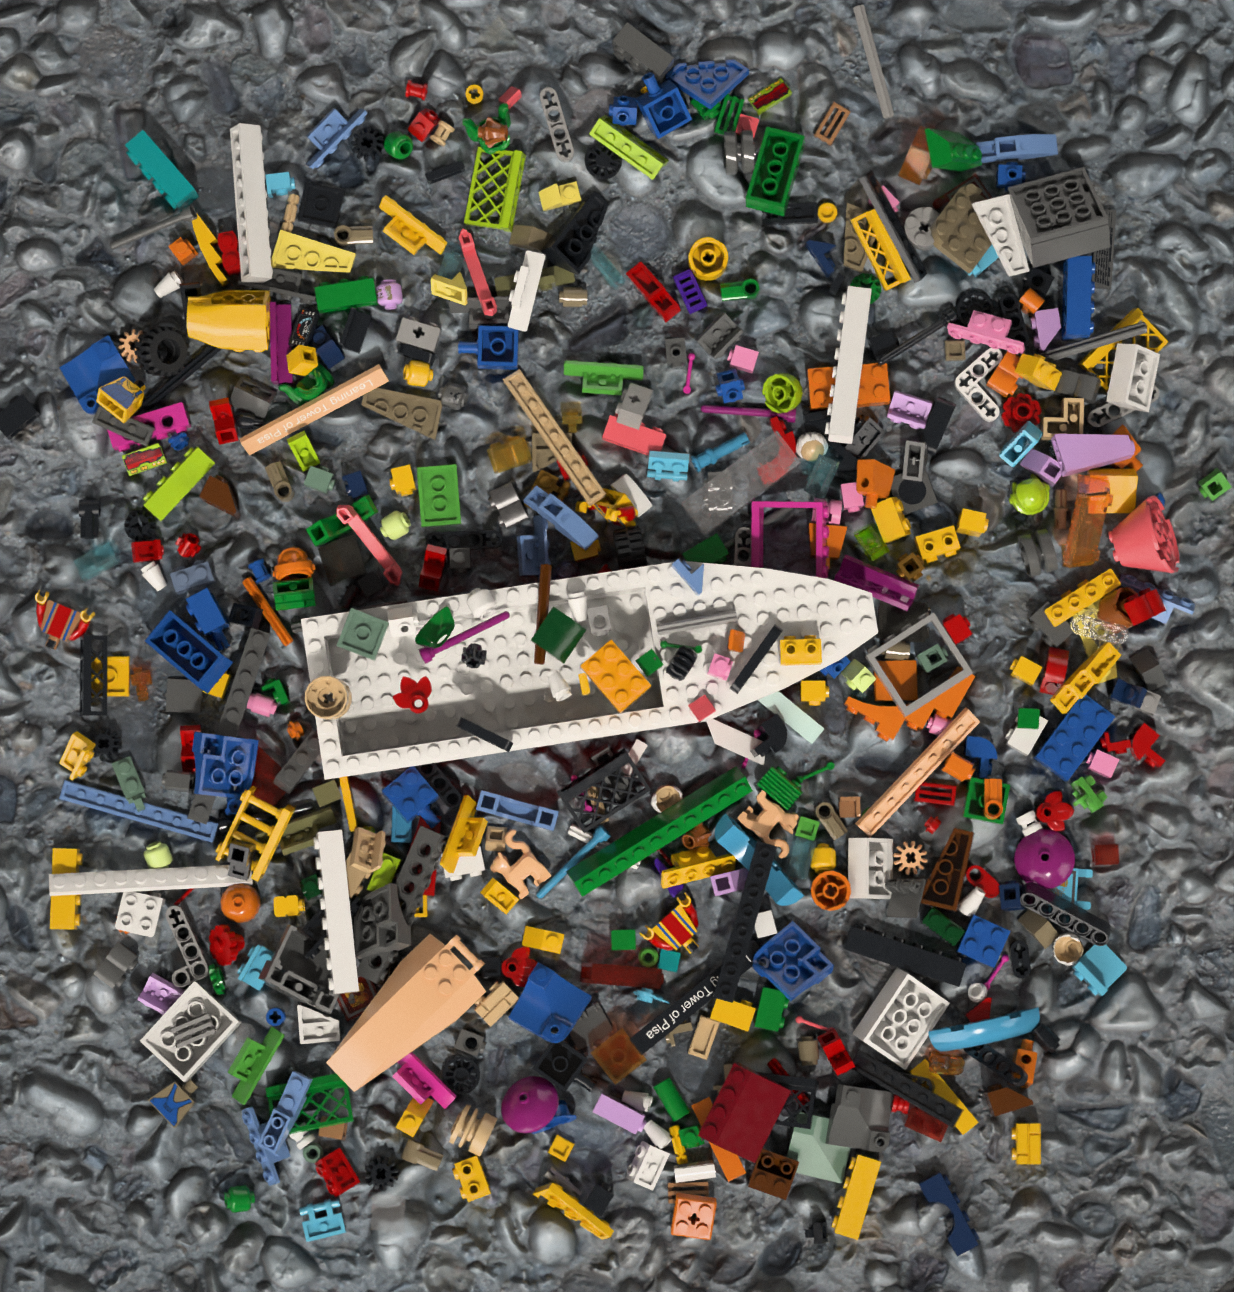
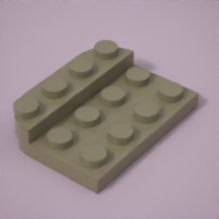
[930,183,992,274]

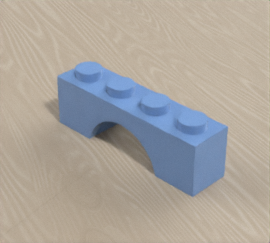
[476,790,559,831]

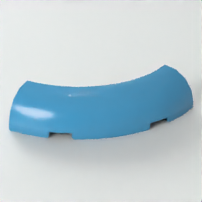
[715,813,805,906]
[928,1007,1040,1052]

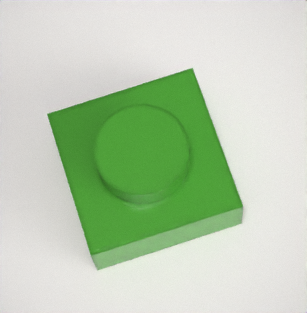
[795,816,820,841]

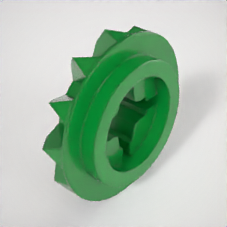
[850,273,881,304]
[208,963,226,995]

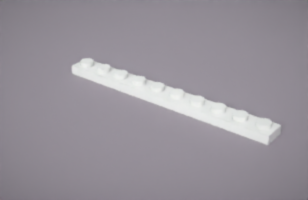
[49,865,253,896]

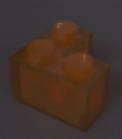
[898,126,931,185]

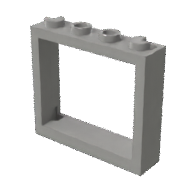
[865,612,973,718]

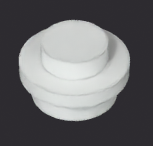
[968,983,988,1003]

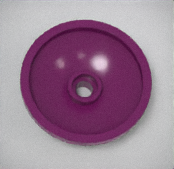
[1014,829,1075,889]
[501,1076,559,1133]

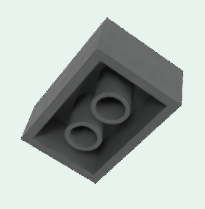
[612,22,674,85]

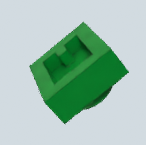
[690,99,721,121]
[261,678,290,705]

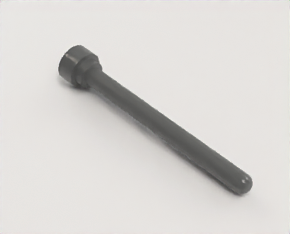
[109,204,197,249]

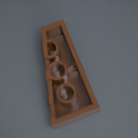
[921,828,975,912]

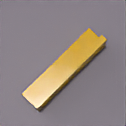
[850,208,911,291]

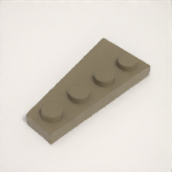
[361,388,443,441]

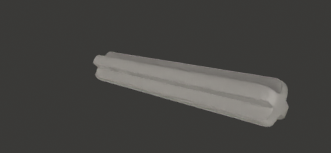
[657,611,737,635]

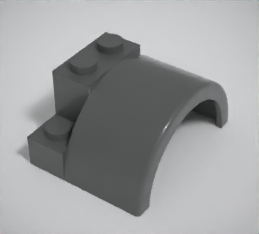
[258,925,340,1014]

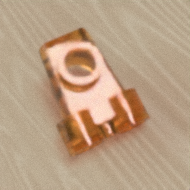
[130,667,152,701]

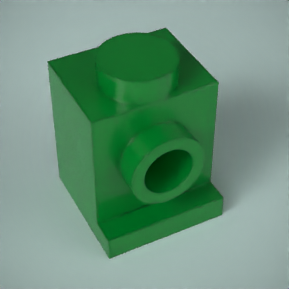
[678,1124,705,1148]

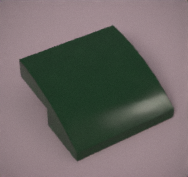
[530,606,586,664]

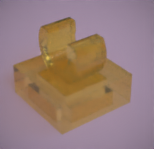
[562,412,582,433]

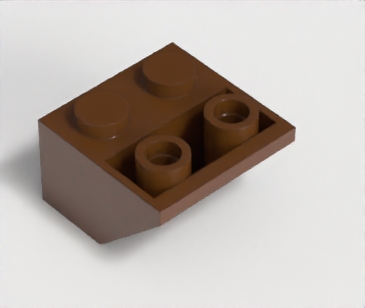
[747,1149,799,1200]

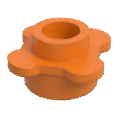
[287,721,304,741]

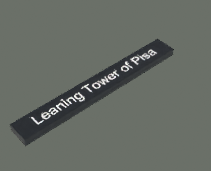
[629,940,760,1055]

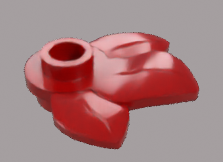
[393,676,432,714]
[1036,791,1074,831]
[501,947,538,987]

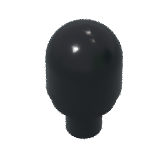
[235,413,263,429]

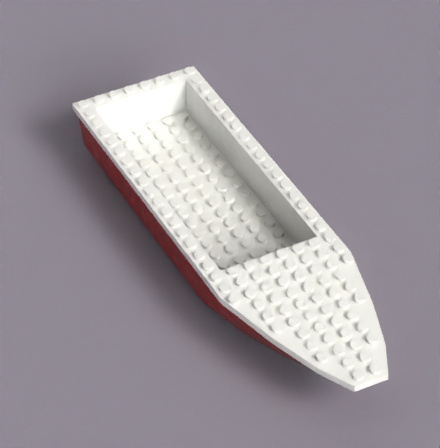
[301,561,878,780]

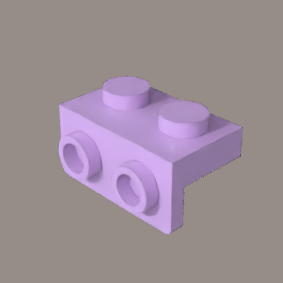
[887,390,933,429]
[137,973,185,1015]

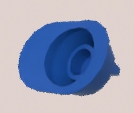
[532,1100,577,1134]

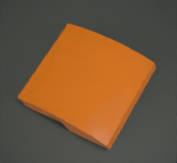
[874,660,918,701]

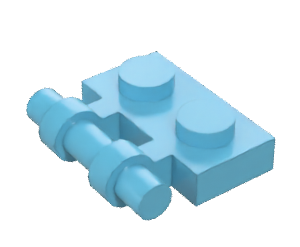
[647,451,689,482]
[299,1198,346,1242]

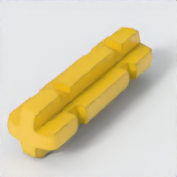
[669,1125,688,1165]

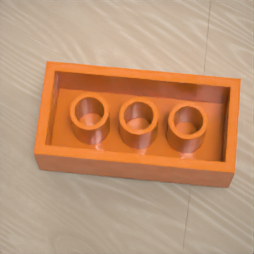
[806,363,890,412]

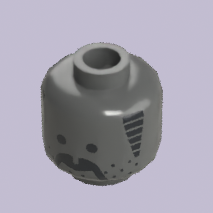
[438,382,469,410]

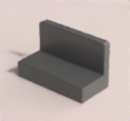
[230,376,277,420]

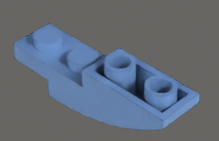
[976,134,1058,163]
[524,485,599,551]
[258,1071,313,1154]

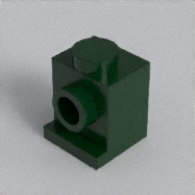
[299,874,322,901]

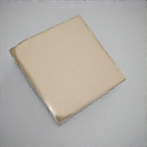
[485,826,507,852]

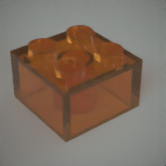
[590,1028,647,1085]

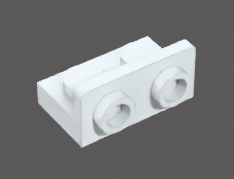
[626,1141,670,1191]

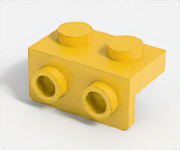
[59,731,96,781]

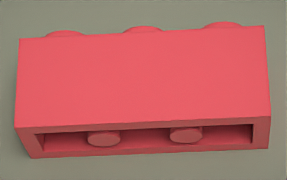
[602,414,666,456]

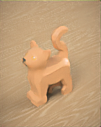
[737,790,799,858]
[490,829,551,899]

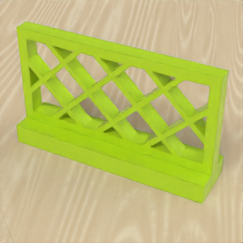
[464,147,526,232]

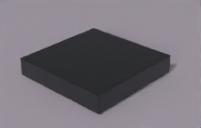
[298,182,345,229]

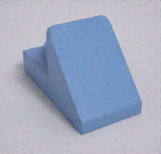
[672,559,704,597]

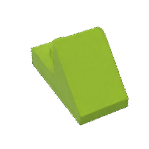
[286,431,320,472]

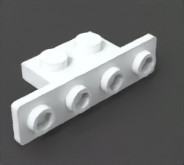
[508,251,545,332]

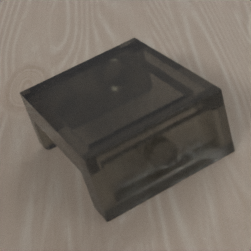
[876,600,931,643]

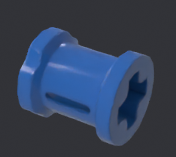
[248,558,272,584]
[266,1008,286,1026]

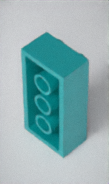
[125,130,199,211]

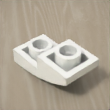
[610,474,653,518]

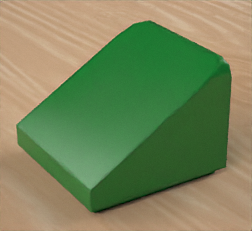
[1017,708,1040,730]

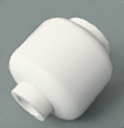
[467,588,497,619]

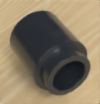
[1031,1023,1061,1053]

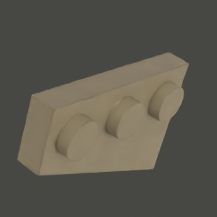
[843,203,875,273]

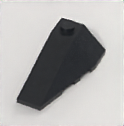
[541,191,609,275]

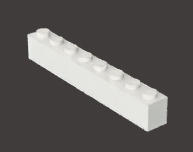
[230,123,273,283]
[825,286,872,444]
[313,830,359,994]

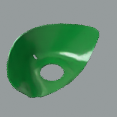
[415,607,455,649]

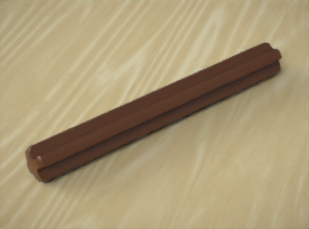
[534,564,552,665]

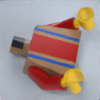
[35,590,95,650]

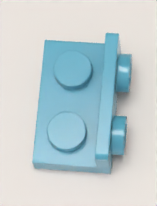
[237,944,274,991]

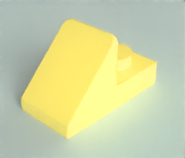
[538,181,581,211]
[431,272,468,306]

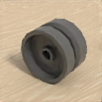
[724,130,755,175]
[1018,528,1058,578]

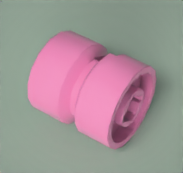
[811,497,842,526]

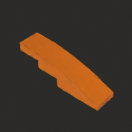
[691,1097,746,1182]

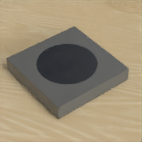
[890,469,938,515]

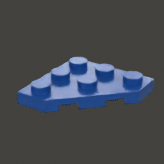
[666,59,749,110]

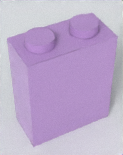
[592,1092,647,1135]

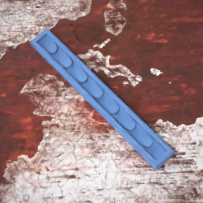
[59,780,219,843]

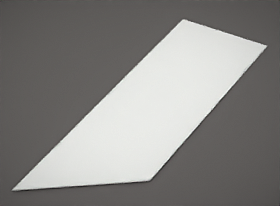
[706,719,765,766]

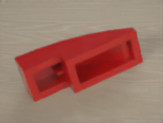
[626,261,681,323]

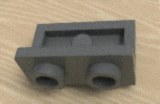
[695,312,744,359]

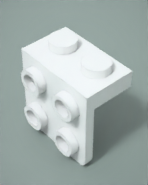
[115,891,166,937]

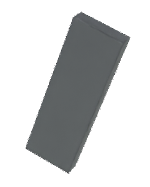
[92,405,155,447]

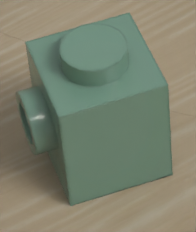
[304,466,336,495]

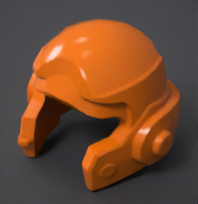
[273,547,316,581]

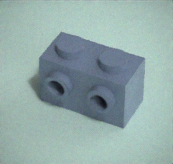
[170,560,216,595]

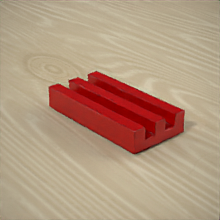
[914,782,957,806]

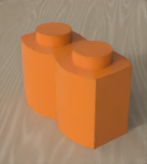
[986,351,1023,398]
[941,752,975,782]

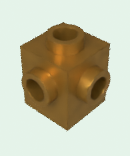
[895,552,925,582]

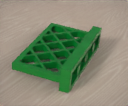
[265,1073,354,1135]

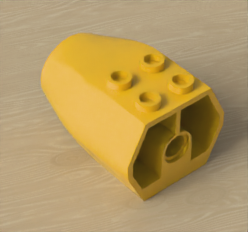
[187,290,271,352]

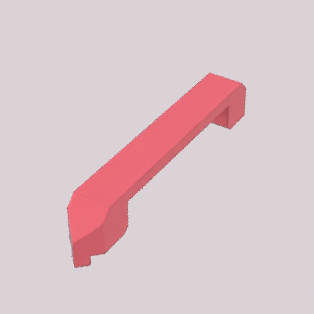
[459,228,497,316]
[336,505,402,586]

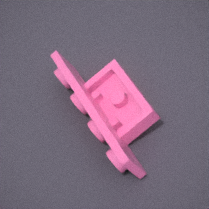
[947,310,1025,354]

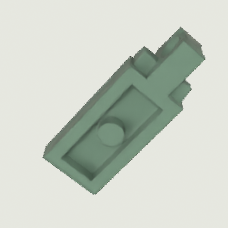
[111,756,146,812]

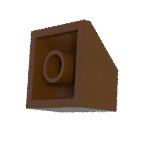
[199,475,241,519]
[984,1083,1033,1116]

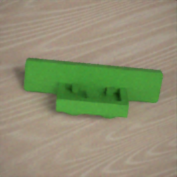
[564,360,644,395]
[228,1027,285,1105]

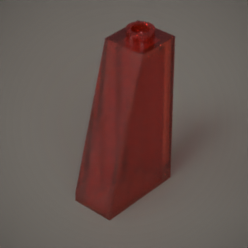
[580,962,664,989]

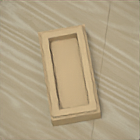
[688,1015,720,1060]

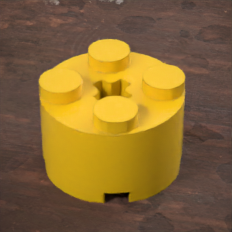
[688,237,728,281]

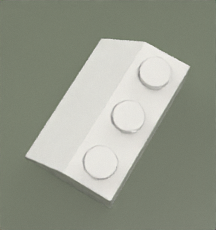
[1106,343,1160,412]
[848,838,893,899]

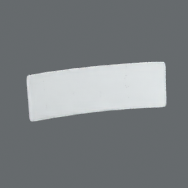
[621,739,647,776]

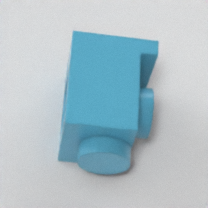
[265,172,296,198]

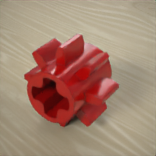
[175,533,201,558]

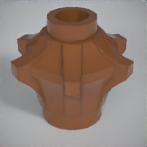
[478,117,508,148]
[682,822,712,849]

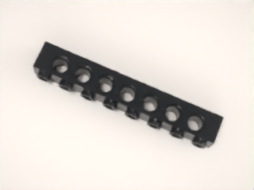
[713,841,777,1003]

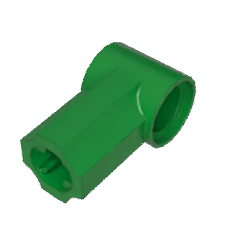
[720,279,760,302]

